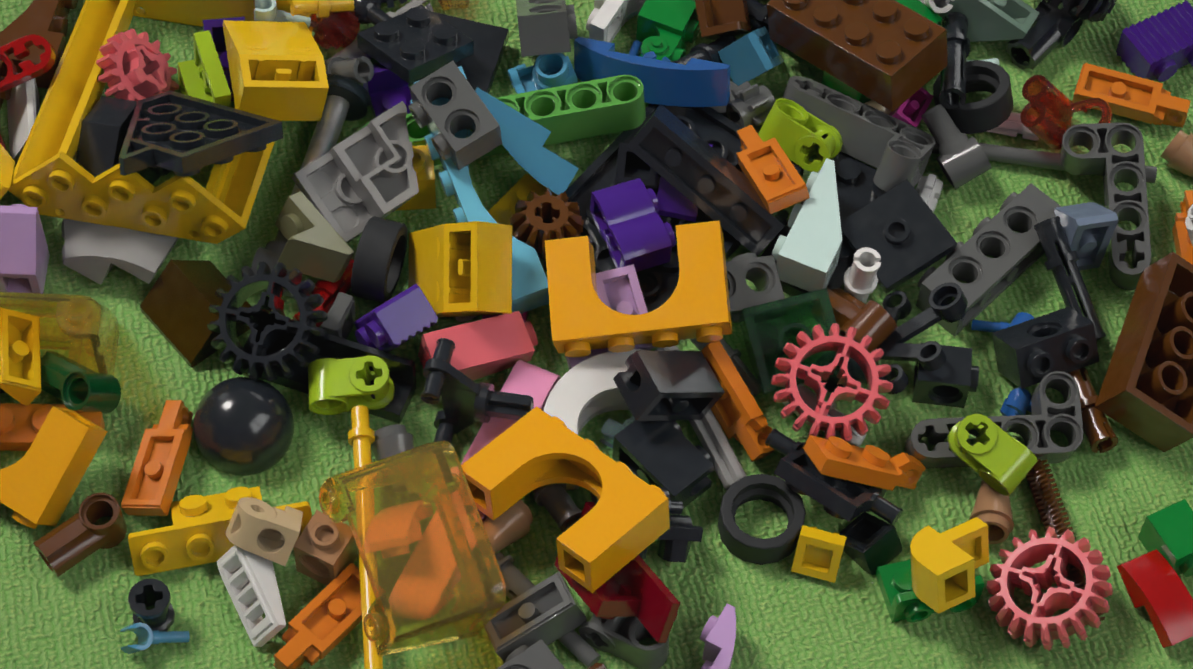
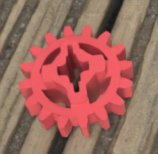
[96,29,179,101]

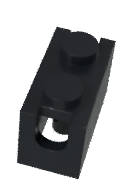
[613,349,725,421]
[612,420,714,515]

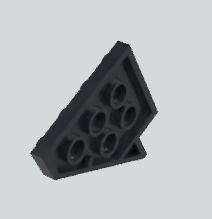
[119,90,283,177]

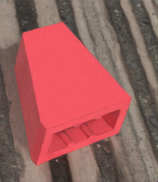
[418,311,538,381]

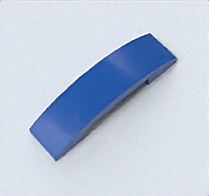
[574,37,730,107]

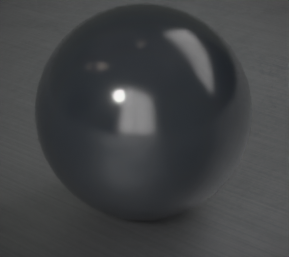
[193,377,294,476]

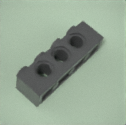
[916,183,1062,337]

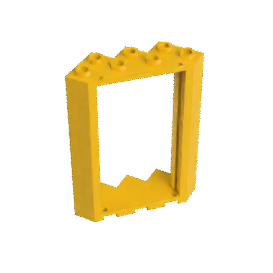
[8,0,317,244]

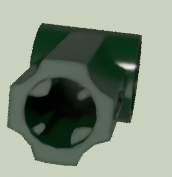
[41,351,121,414]

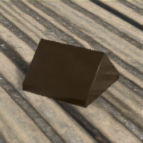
[140,260,252,368]

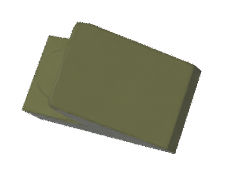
[275,191,354,282]

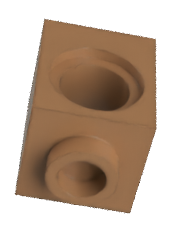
[293,510,358,585]

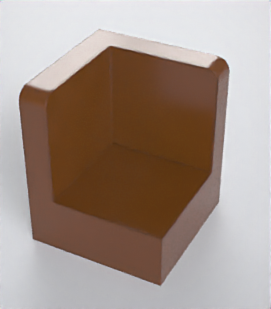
[695,0,752,40]

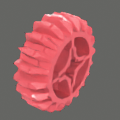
[771,323,893,442]
[986,526,1113,651]

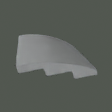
[291,101,419,243]
[61,219,179,285]

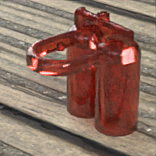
[1020,75,1112,150]

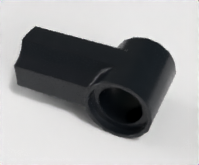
[1006,0,1084,70]

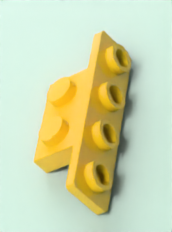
[128,486,312,576]

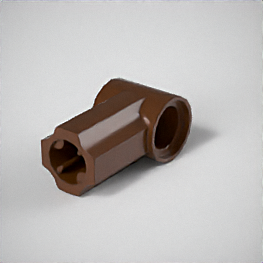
[813,287,897,353]
[33,493,127,577]

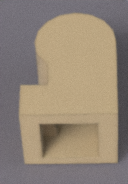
[225,497,303,566]

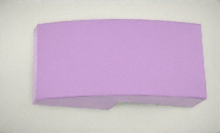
[700,603,736,669]

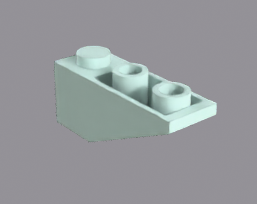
[772,158,842,295]

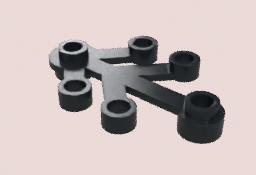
[817,282,968,394]

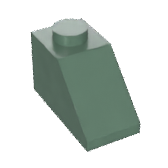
[939,0,1039,42]

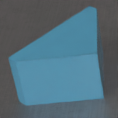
[718,26,784,86]

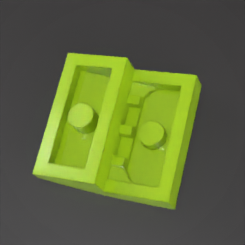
[178,30,231,107]

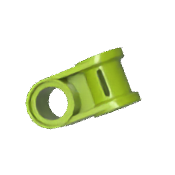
[758,98,843,172]
[308,355,395,415]
[948,414,1037,496]

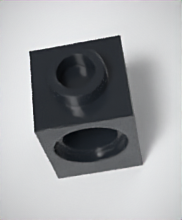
[912,343,979,408]

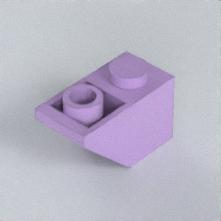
[0,204,50,298]

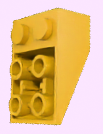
[223,20,329,121]
[408,221,512,318]

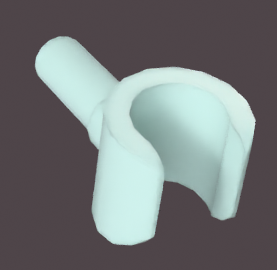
[254,0,311,28]

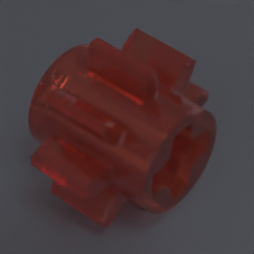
[310,7,360,50]

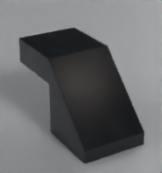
[75,96,137,177]

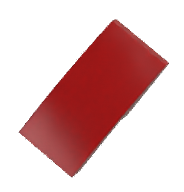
[1117,549,1193,648]

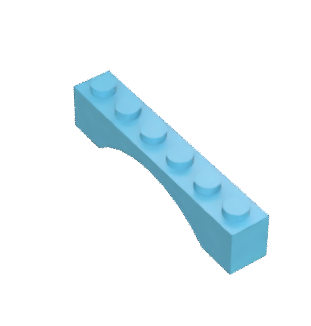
[410,66,549,315]

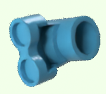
[507,53,578,94]

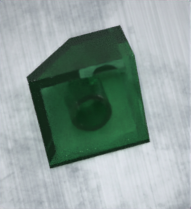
[739,288,850,394]

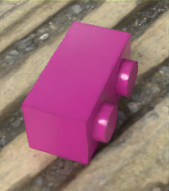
[889,88,933,128]

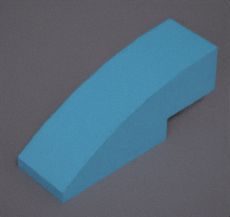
[475,87,579,195]

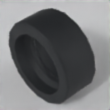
[933,60,1014,134]
[351,216,408,303]
[718,474,806,565]

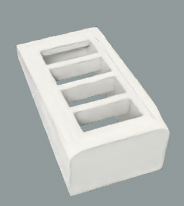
[217,545,286,647]

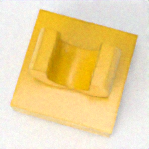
[791,525,847,583]

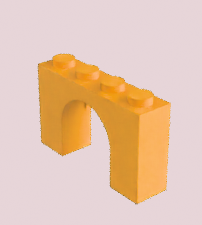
[545,220,733,357]
[0,406,108,529]
[458,406,670,593]

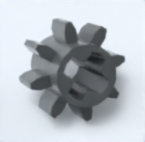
[726,81,776,133]

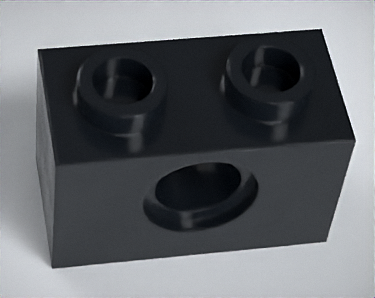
[992,307,1100,389]

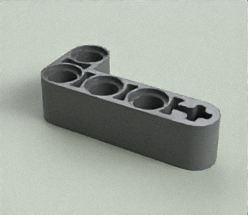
[782,76,936,192]
[1060,122,1151,290]
[904,371,1084,469]

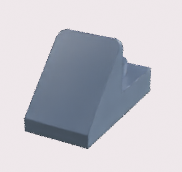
[1054,202,1119,273]

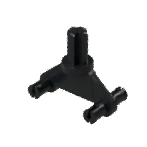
[421,338,534,455]

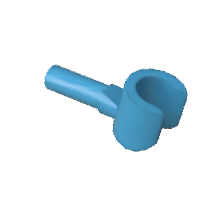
[120,622,190,654]

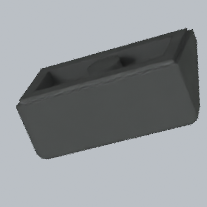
[480,571,587,663]

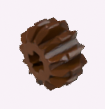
[510,188,584,262]

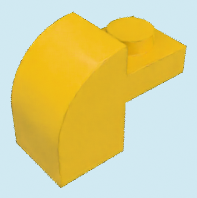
[910,517,989,614]

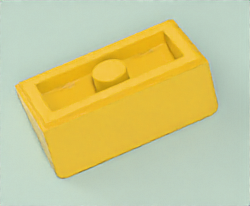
[0,307,41,406]

